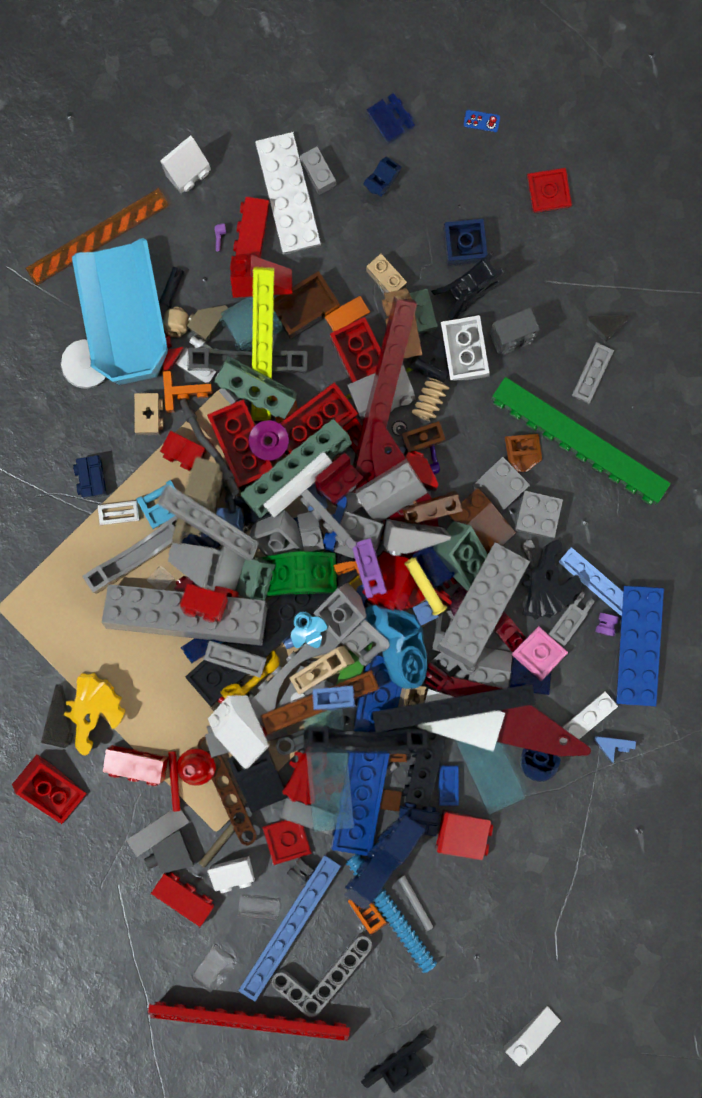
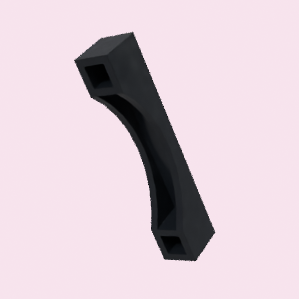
[303,727,427,754]

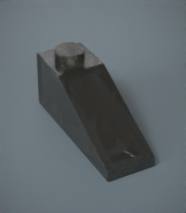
[41,684,73,748]

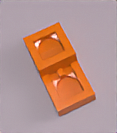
[325,296,370,332]
[334,561,360,576]

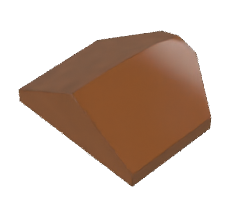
[505,434,542,472]

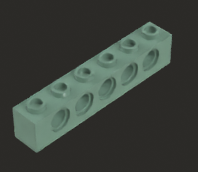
[241,419,352,518]

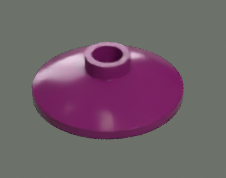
[249,420,289,460]

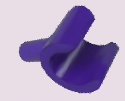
[430,447,440,475]

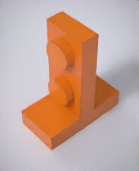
[163,371,213,413]

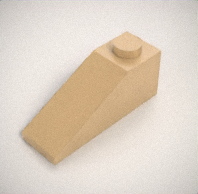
[290,645,355,695]

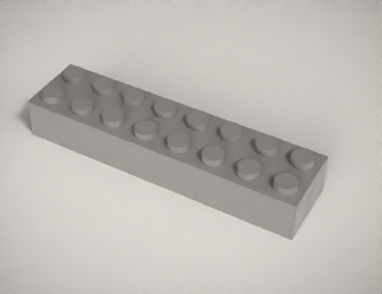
[102,584,268,646]

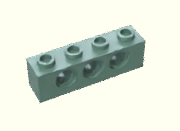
[215,356,297,419]

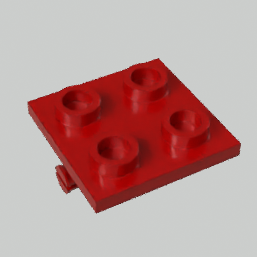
[403,581,452,611]

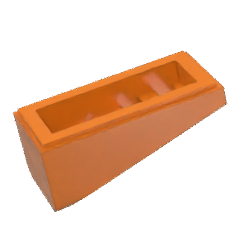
[348,900,388,934]

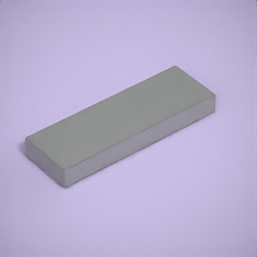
[572,342,614,404]
[203,640,267,678]

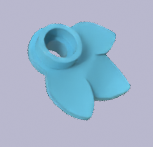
[291,612,328,649]

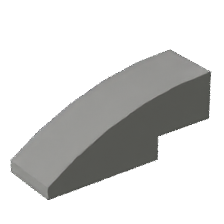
[126,808,189,857]

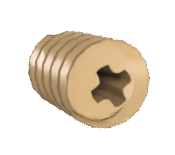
[412,378,449,422]

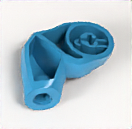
[363,605,427,689]

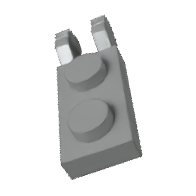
[548,592,595,646]

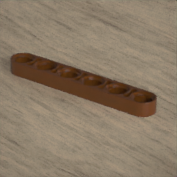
[197,737,257,846]

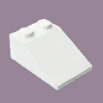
[160,135,211,194]
[208,696,269,769]

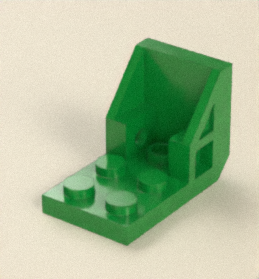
[261,551,337,597]

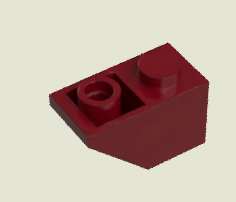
[493,611,526,652]

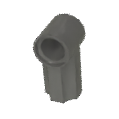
[276,728,307,755]

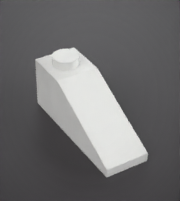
[503,1006,561,1066]

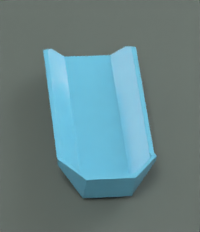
[72,238,168,385]

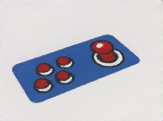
[464,110,500,132]

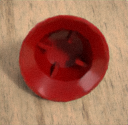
[177,749,216,786]

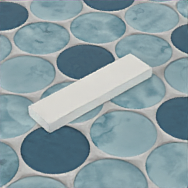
[264,452,332,518]

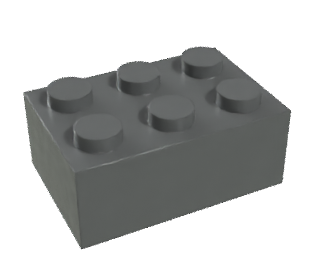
[489,308,540,355]

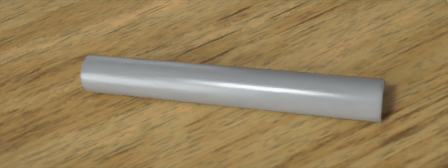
[398,875,434,931]

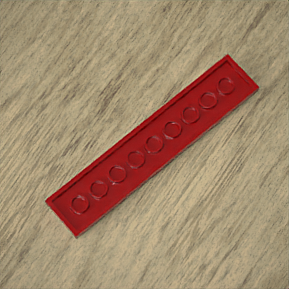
[148,1002,350,1041]

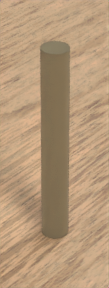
[199,817,242,868]

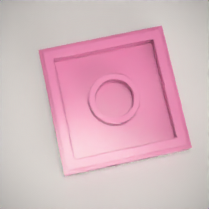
[512,626,568,681]

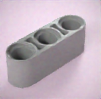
[280,798,338,836]

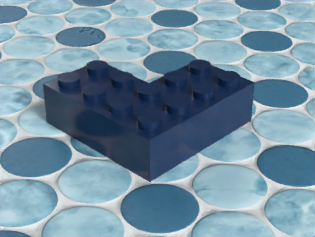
[344,816,425,909]

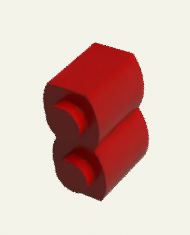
[160,430,207,471]

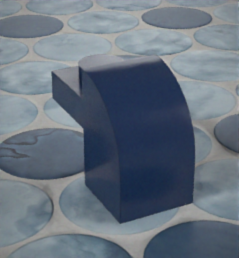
[363,156,402,197]

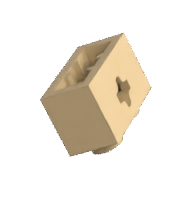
[366,254,407,293]
[134,393,164,435]

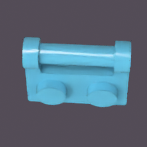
[136,480,176,529]

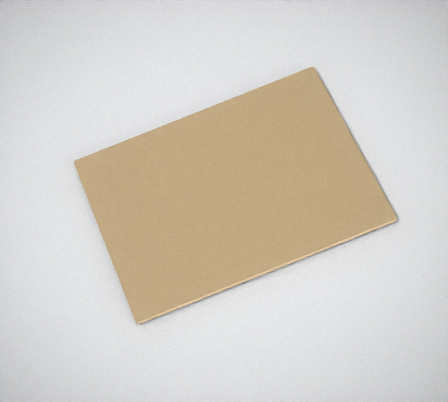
[0,390,427,831]

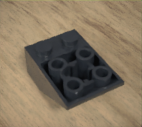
[227,747,288,813]

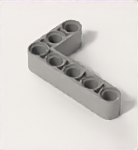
[272,934,372,1017]

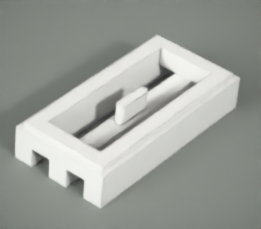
[98,501,140,525]

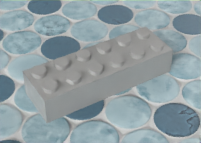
[436,542,530,668]

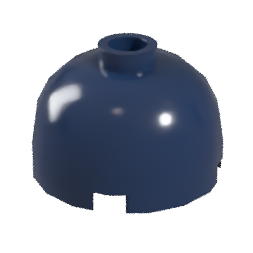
[520,748,561,782]

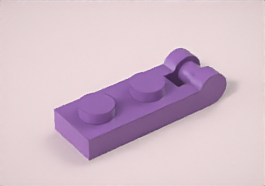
[353,538,387,598]

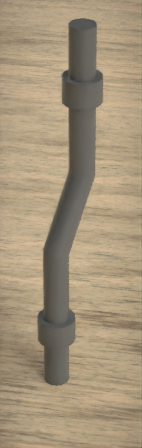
[180,399,239,496]

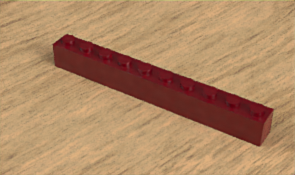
[351,296,417,493]

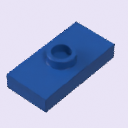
[438,766,459,806]

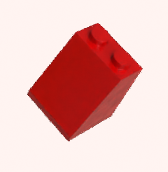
[435,809,493,860]

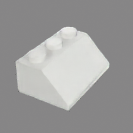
[441,315,489,380]

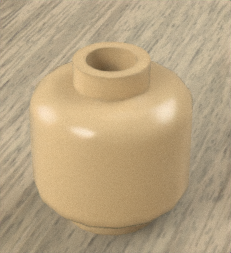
[163,307,189,337]

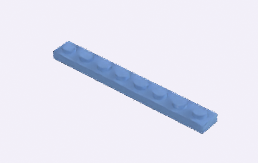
[238,855,341,1001]

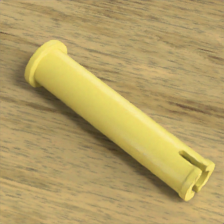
[405,557,447,615]

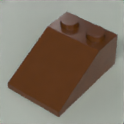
[448,488,516,554]

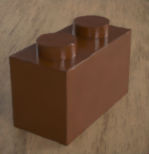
[401,421,446,453]

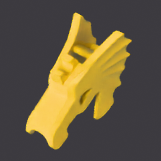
[64,673,126,756]

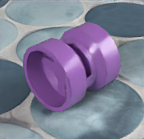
[595,613,619,637]

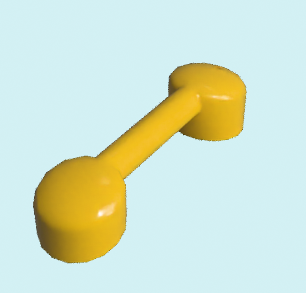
[221,651,280,699]

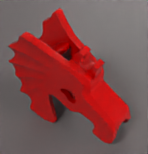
[282,752,344,805]

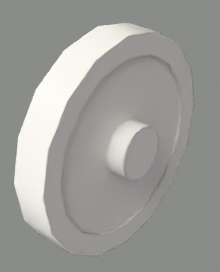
[61,339,106,389]

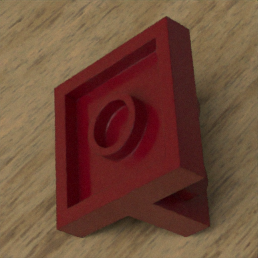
[315,453,364,505]

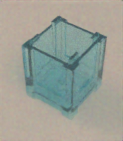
[219,297,283,351]

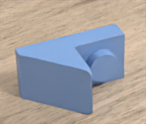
[313,686,355,711]
[594,736,636,763]

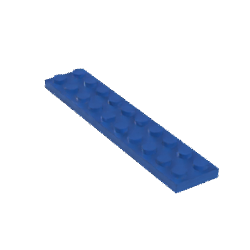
[331,655,402,856]

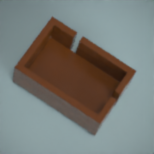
[273,271,340,339]

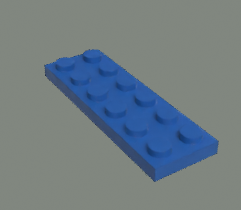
[616,585,664,706]

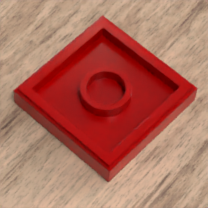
[527,168,572,213]
[262,820,312,865]

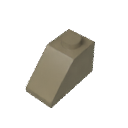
[187,305,230,342]

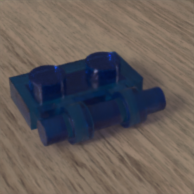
[366,93,415,143]

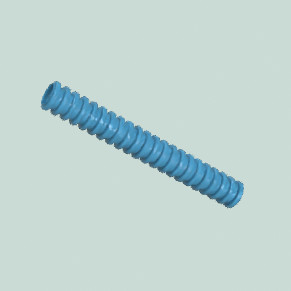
[346,854,437,973]

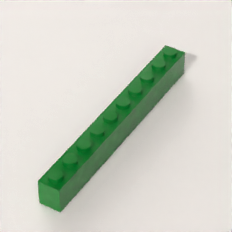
[491,377,671,505]

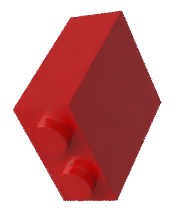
[362,552,423,611]

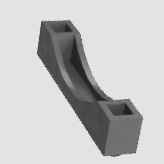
[187,348,307,373]

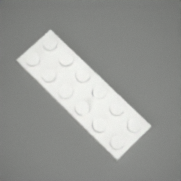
[255,132,321,254]

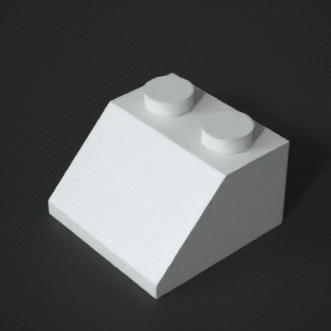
[208,856,255,893]

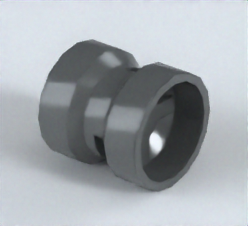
[287,858,314,886]

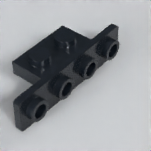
[361,1035,431,1093]

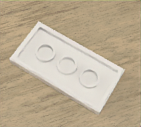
[417,689,505,751]

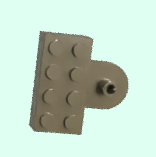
[172,457,223,545]

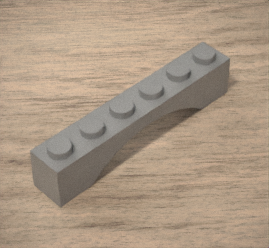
[83,516,190,594]
[248,629,341,725]

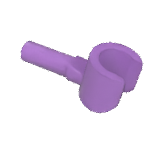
[215,224,227,252]

